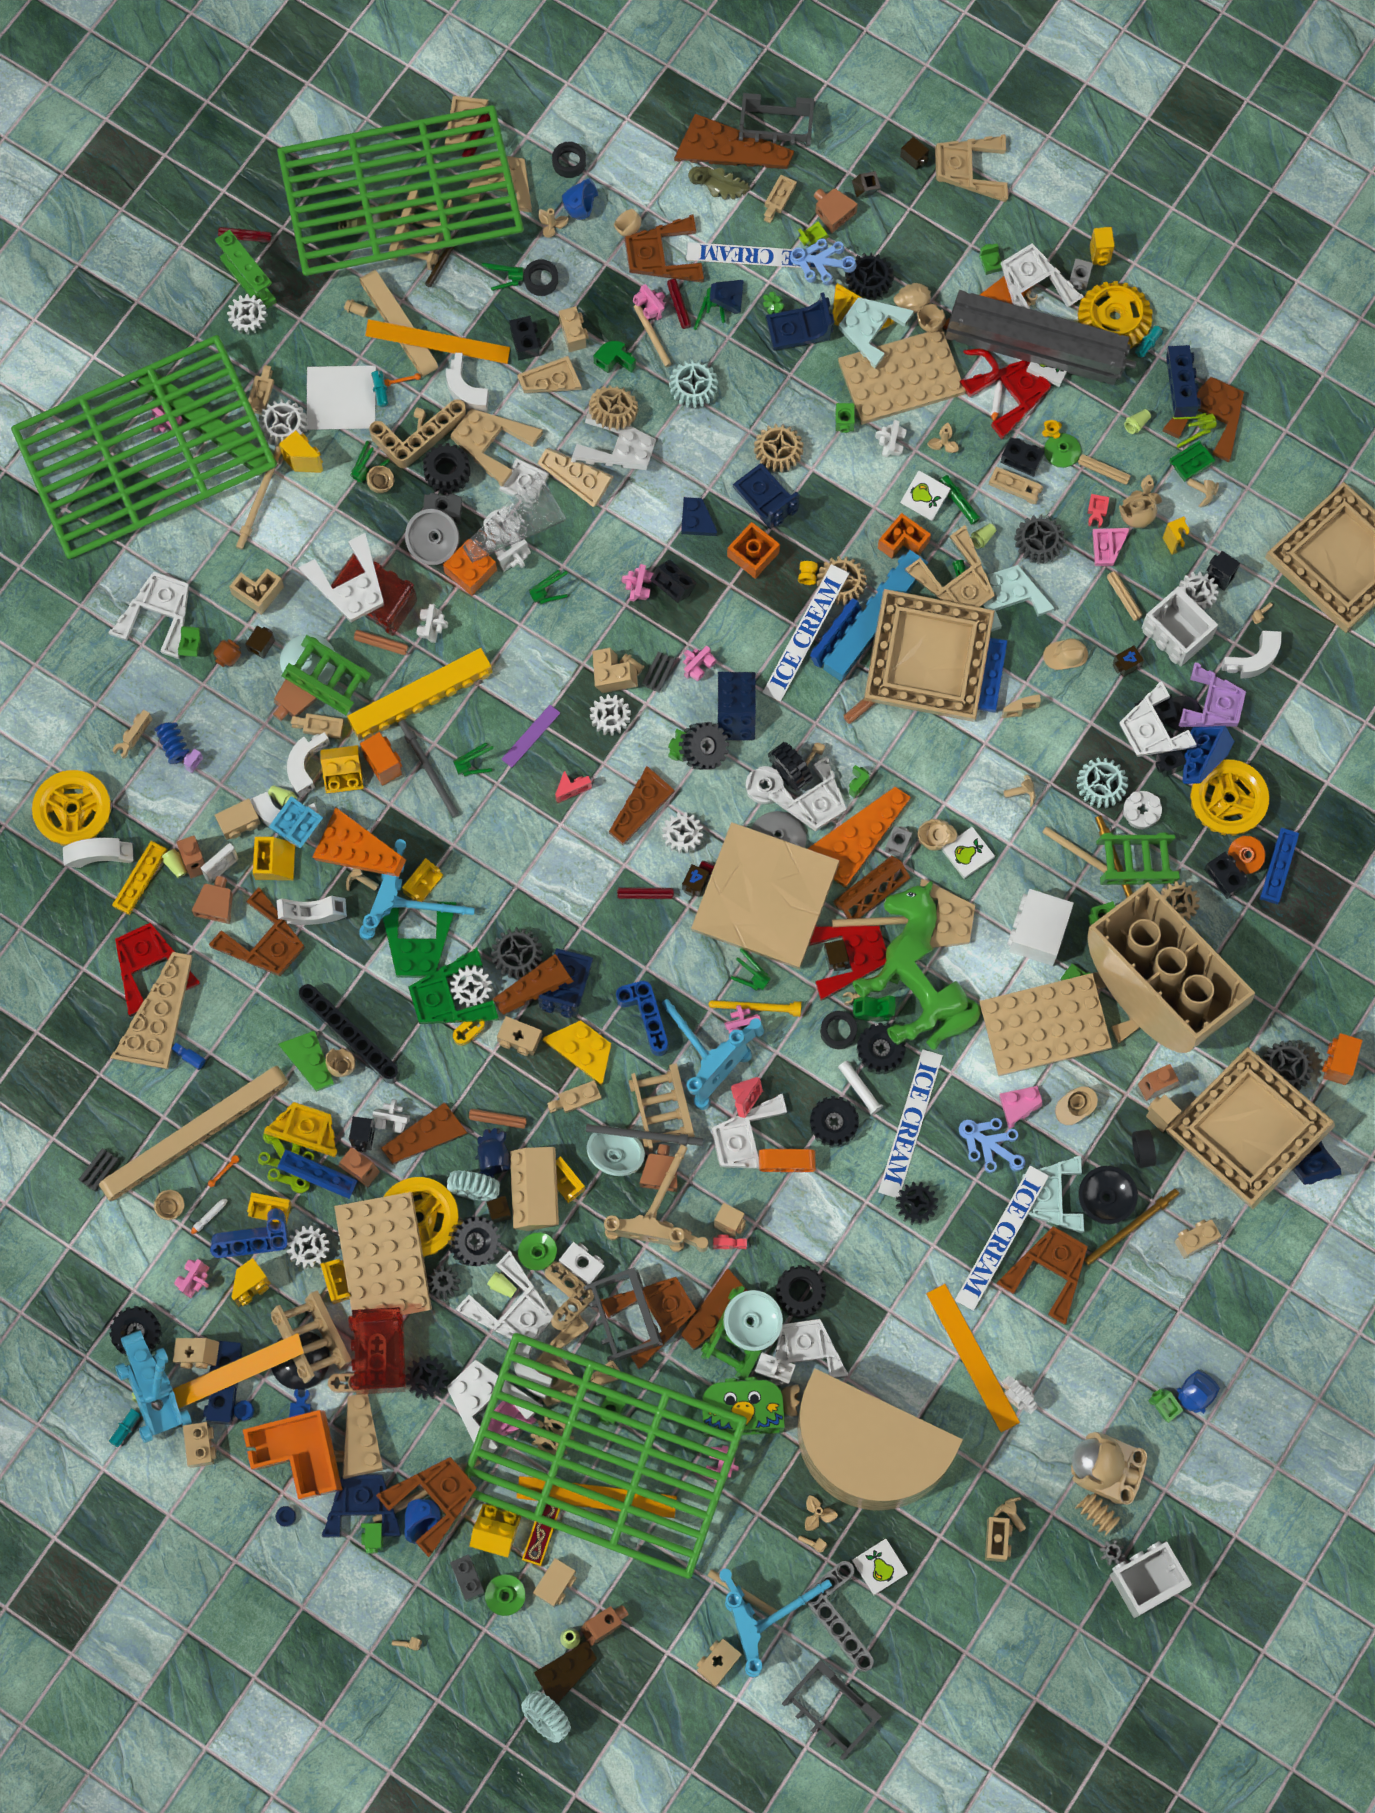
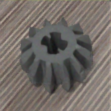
[428,1266,461,1300]

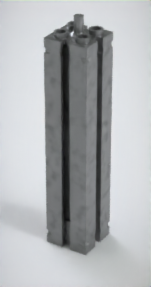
[945,290,1137,386]

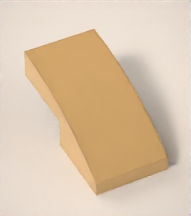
[1002,694,1041,718]

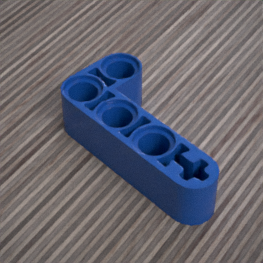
[616,981,668,1056]
[210,1208,288,1258]

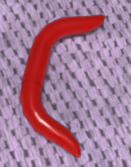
[963,349,999,383]

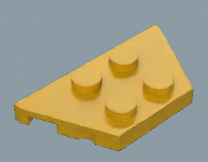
[832,283,895,331]
[543,1020,611,1086]
[264,1102,337,1157]

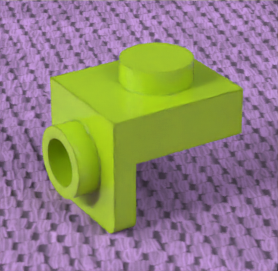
[798,221,829,247]

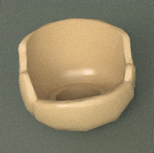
[614,209,641,237]
[917,304,946,332]
[366,465,394,494]
[326,1048,356,1077]
[154,1189,185,1221]
[781,1384,800,1417]

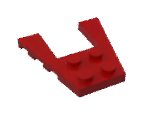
[960,360,1051,440]
[115,923,200,1016]
[809,926,886,1001]

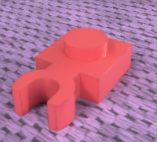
[1087,494,1109,528]
[713,1235,747,1249]

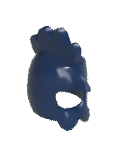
[475,1128,510,1178]

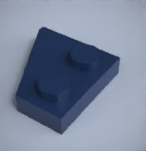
[710,280,744,314]
[681,497,717,536]

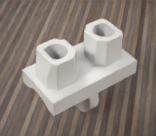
[875,420,907,457]
[495,538,531,572]
[416,604,449,643]
[372,1099,410,1133]
[755,1353,796,1385]

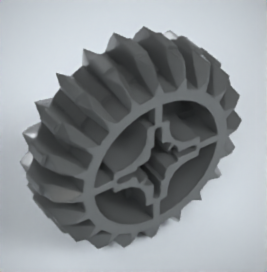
[1014,514,1065,564]
[491,927,543,979]
[1262,1041,1314,1091]

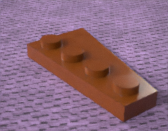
[609,766,675,845]
[493,954,574,1015]
[381,1102,468,1165]

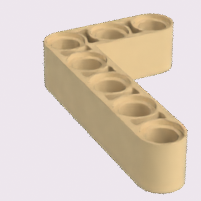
[369,399,466,468]

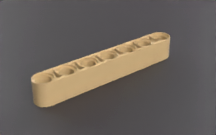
[359,270,439,377]

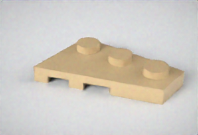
[445,96,489,146]
[517,356,582,393]

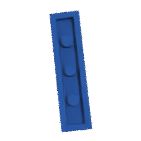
[810,598,862,668]
[978,638,1007,713]
[1259,828,1299,905]
[277,1149,358,1199]

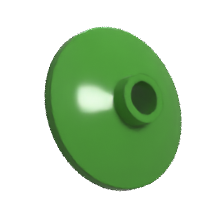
[1044,433,1081,468]
[518,1232,557,1271]
[485,1575,526,1616]

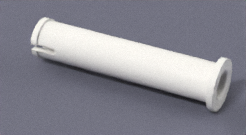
[838,1060,883,1115]

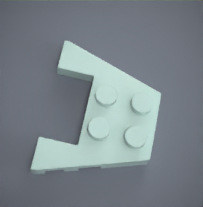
[838,297,914,369]
[984,565,1054,632]
[1022,1156,1084,1233]

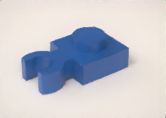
[289,1389,311,1418]

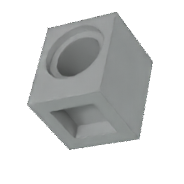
[1069,259,1093,290]
[885,826,912,859]

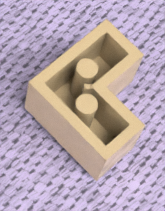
[229,569,284,615]
[592,648,638,693]

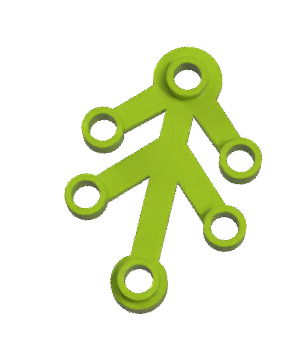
[258,1133,314,1194]

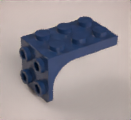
[766,292,834,351]
[733,463,800,529]
[718,672,756,740]
[538,948,593,1018]
[1293,1141,1342,1185]

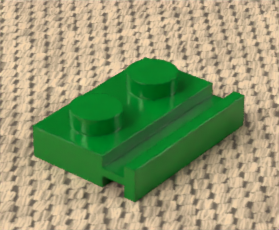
[1169,440,1215,482]

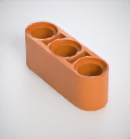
[759,1149,816,1172]

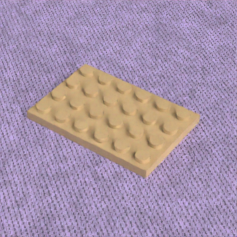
[838,328,966,425]
[979,973,1112,1077]
[334,1192,432,1324]

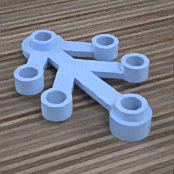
[790,239,857,286]
[959,1118,1025,1173]

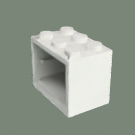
[1142,586,1218,667]
[1007,889,1074,966]
[1109,1541,1192,1618]

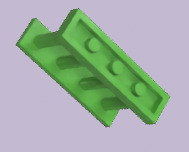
[215,230,277,309]
[281,635,371,715]
[1096,832,1180,885]
[701,1286,782,1380]

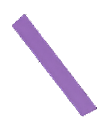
[501,705,560,768]

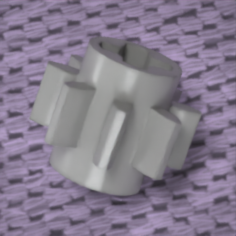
[1099,1540,1125,1566]

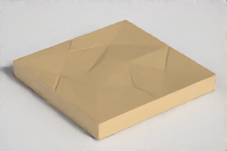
[1265,482,1375,633]
[863,589,995,722]
[691,822,840,970]
[1166,1047,1335,1210]

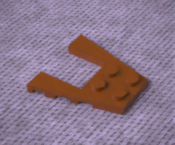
[624,214,704,283]
[1163,377,1244,462]
[209,887,305,976]
[996,1226,1088,1325]
[600,1277,697,1369]
[376,1457,477,1557]

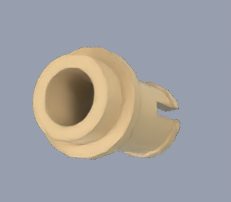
[344,299,369,318]
[620,654,645,676]

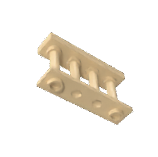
[389,190,454,270]
[629,1063,695,1152]
[271,1290,352,1384]

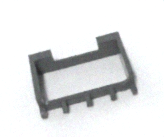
[739,93,814,146]
[583,1267,663,1362]
[782,1660,882,1761]

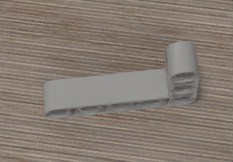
[804,1561,874,1672]

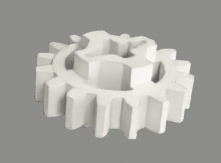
[227,294,268,335]
[1179,571,1219,611]
[590,694,631,736]
[662,812,703,854]
[450,965,492,1007]
[287,1225,330,1269]
[1001,1375,1038,1414]

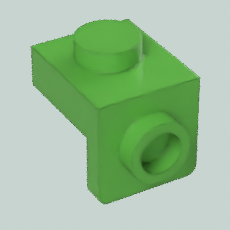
[178,626,201,657]

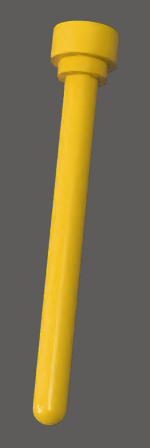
[708,1000,801,1017]

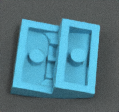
[268,796,323,848]

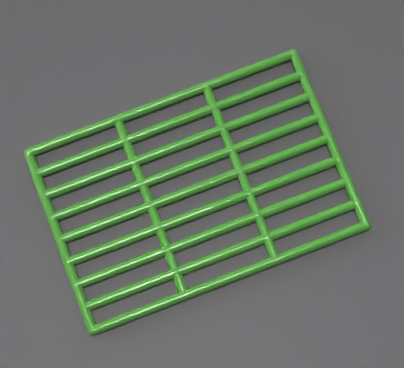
[277,105,524,276]
[11,335,277,559]
[464,1333,747,1579]

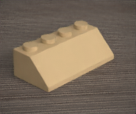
[510,1147,559,1231]

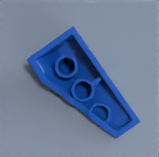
[1182,726,1234,784]

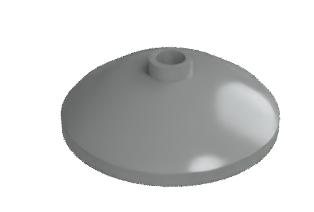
[405,509,459,565]
[751,811,806,848]

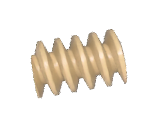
[1075,1493,1120,1537]

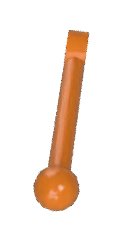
[384,373,421,387]
[208,1155,239,1187]

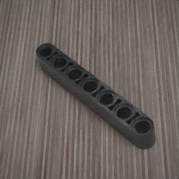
[299,984,400,1084]

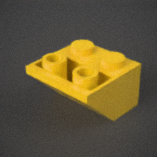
[279,430,323,473]
[320,745,364,794]
[253,837,295,881]
[231,1258,271,1307]
[469,1503,521,1558]

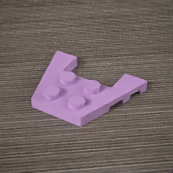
[1179,662,1246,727]

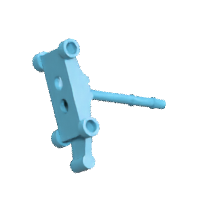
[359,839,475,940]
[662,999,764,1110]
[115,1331,192,1443]
[719,1569,832,1678]

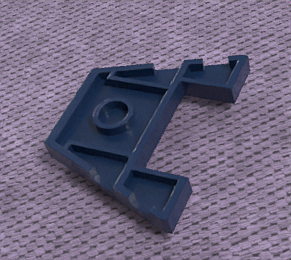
[322,1475,401,1538]

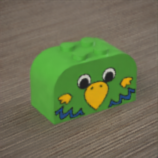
[702,1377,785,1437]

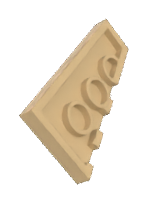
[537,448,614,507]
[343,1392,383,1479]

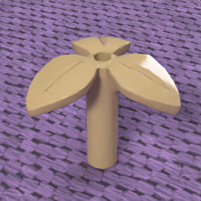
[539,208,569,238]
[927,423,959,453]
[1130,474,1162,504]
[1187,478,1219,507]
[1003,775,1035,807]
[346,868,379,891]
[805,1495,838,1531]
[993,1497,1026,1532]

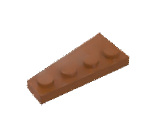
[681,1268,748,1350]

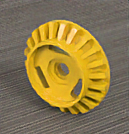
[1078,281,1153,349]
[1190,760,1269,836]
[32,770,111,846]
[383,1177,459,1257]

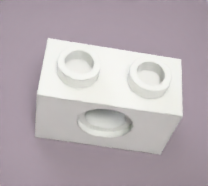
[559,1242,605,1285]

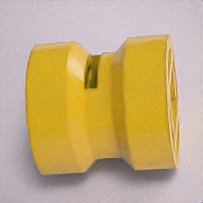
[798,561,818,585]

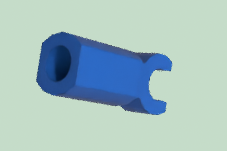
[172,1043,206,1070]

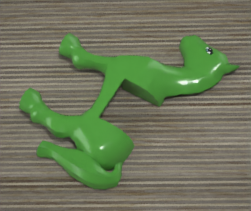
[852,881,981,1050]

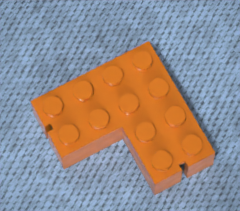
[243,1410,342,1500]

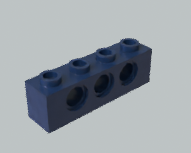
[1166,345,1201,418]
[203,1341,243,1425]

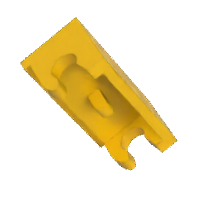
[1163,516,1189,555]
[402,858,444,902]
[556,1156,585,1204]
[247,1192,292,1224]
[320,1259,351,1305]

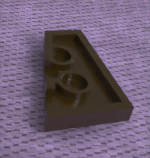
[534,1641,597,1705]

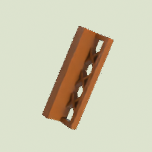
[833,856,911,919]

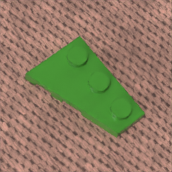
[278,1031,334,1092]

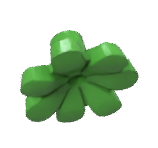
[763,291,784,314]

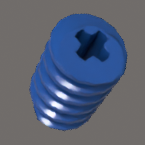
[155,722,190,764]

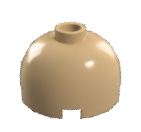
[1119,493,1157,528]

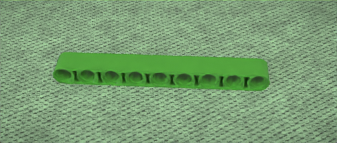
[136,372,268,476]

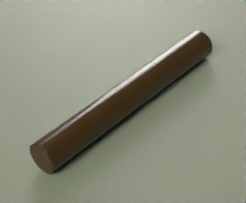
[425,246,455,288]

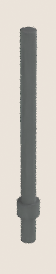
[399,719,459,818]
[586,1124,703,1146]

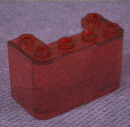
[330,553,417,636]
[348,1307,406,1395]

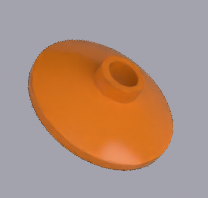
[1228,836,1266,874]

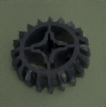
[845,252,894,300]

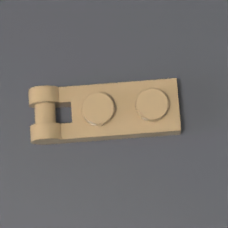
[988,467,1043,504]

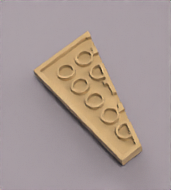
[110,952,193,1070]

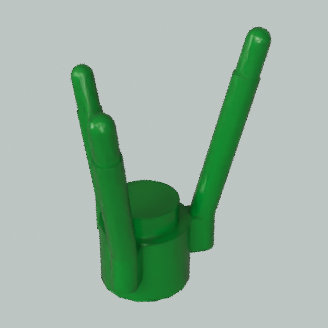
[481,263,523,291]
[694,287,725,330]
[350,441,390,483]
[529,570,568,605]
[453,743,494,777]
[731,948,771,991]

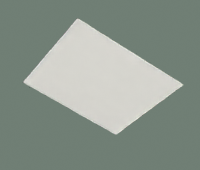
[306,366,376,430]

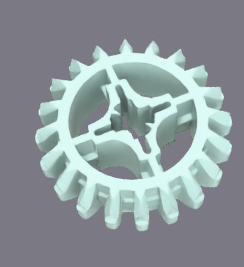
[669,359,718,408]
[1076,757,1128,808]
[447,1170,500,1202]
[521,1691,571,1743]

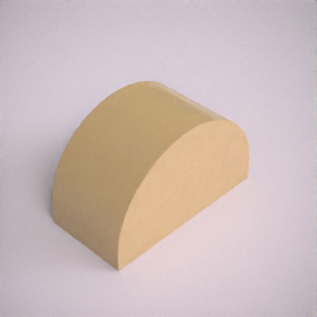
[1088,882,1255,1053]
[797,1369,963,1510]

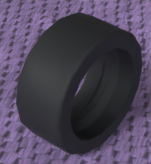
[552,142,586,178]
[524,259,558,296]
[820,1011,858,1050]
[1132,1130,1156,1168]

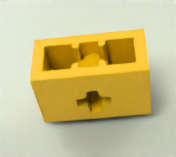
[1090,227,1115,266]

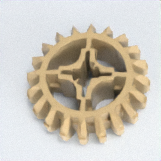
[589,385,638,430]
[754,423,803,473]
[817,556,867,606]

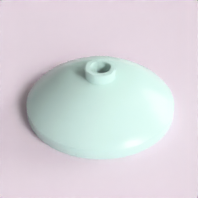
[280,634,336,684]
[587,1127,645,1176]
[723,1290,783,1351]

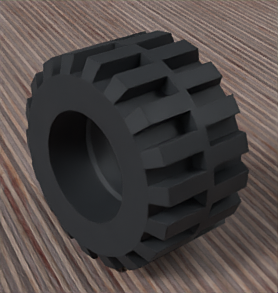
[423,443,470,495]
[776,1265,826,1318]

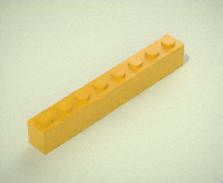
[347,648,492,741]

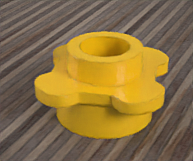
[1042,420,1062,439]

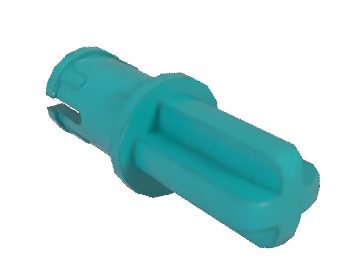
[1135,325,1163,358]
[371,370,388,407]
[109,1408,142,1447]

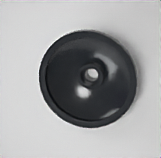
[1078,1166,1138,1225]
[271,1331,330,1390]

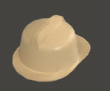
[1043,638,1088,670]
[1055,1086,1098,1125]

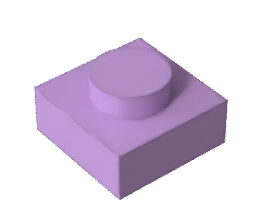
[183,749,203,773]

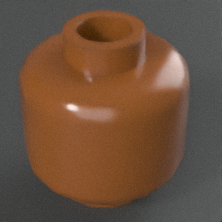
[213,639,242,667]

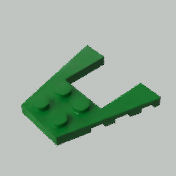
[383,902,457,978]
[408,947,499,1024]

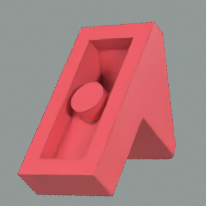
[555,771,592,803]
[731,1077,763,1118]

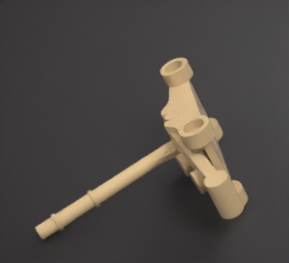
[604,1145,708,1252]

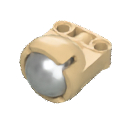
[1071,1432,1147,1505]

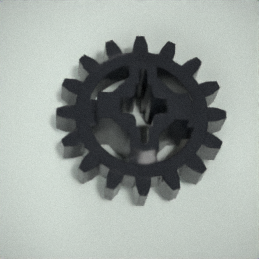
[895,1182,938,1225]
[405,1356,449,1400]

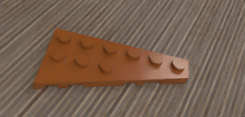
[674,114,794,169]

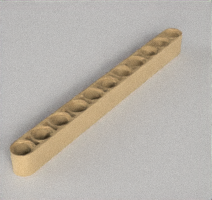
[99,1066,289,1201]

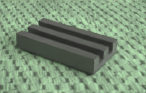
[642,652,675,693]
[78,1148,119,1191]

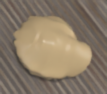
[894,283,931,314]
[917,819,957,851]

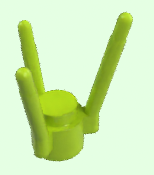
[1173,413,1217,448]

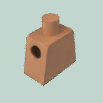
[814,189,858,233]
[273,679,317,721]
[176,835,205,879]
[192,876,233,924]
[1138,1064,1180,1101]
[640,1144,677,1192]
[338,1147,380,1187]
[580,1605,628,1647]

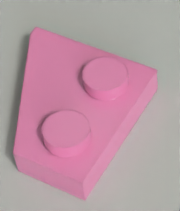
[1092,528,1129,566]
[999,1086,1042,1128]
[488,1401,537,1436]

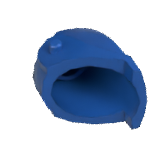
[562,178,598,220]
[1176,1369,1220,1414]
[404,1499,442,1544]

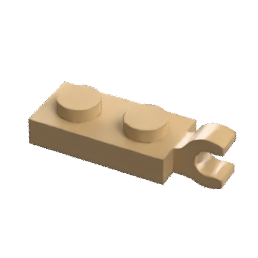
[764,175,797,223]
[248,365,274,415]
[113,709,153,759]
[291,713,344,739]
[547,1080,601,1113]

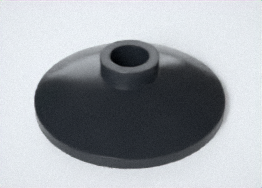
[1165,696,1202,732]

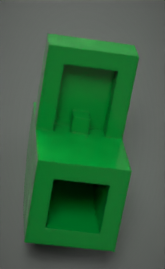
[593,341,636,373]
[853,995,896,1022]

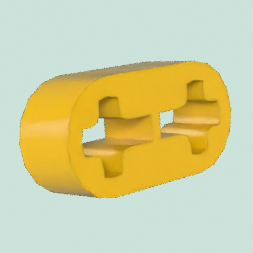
[453,1021,485,1046]

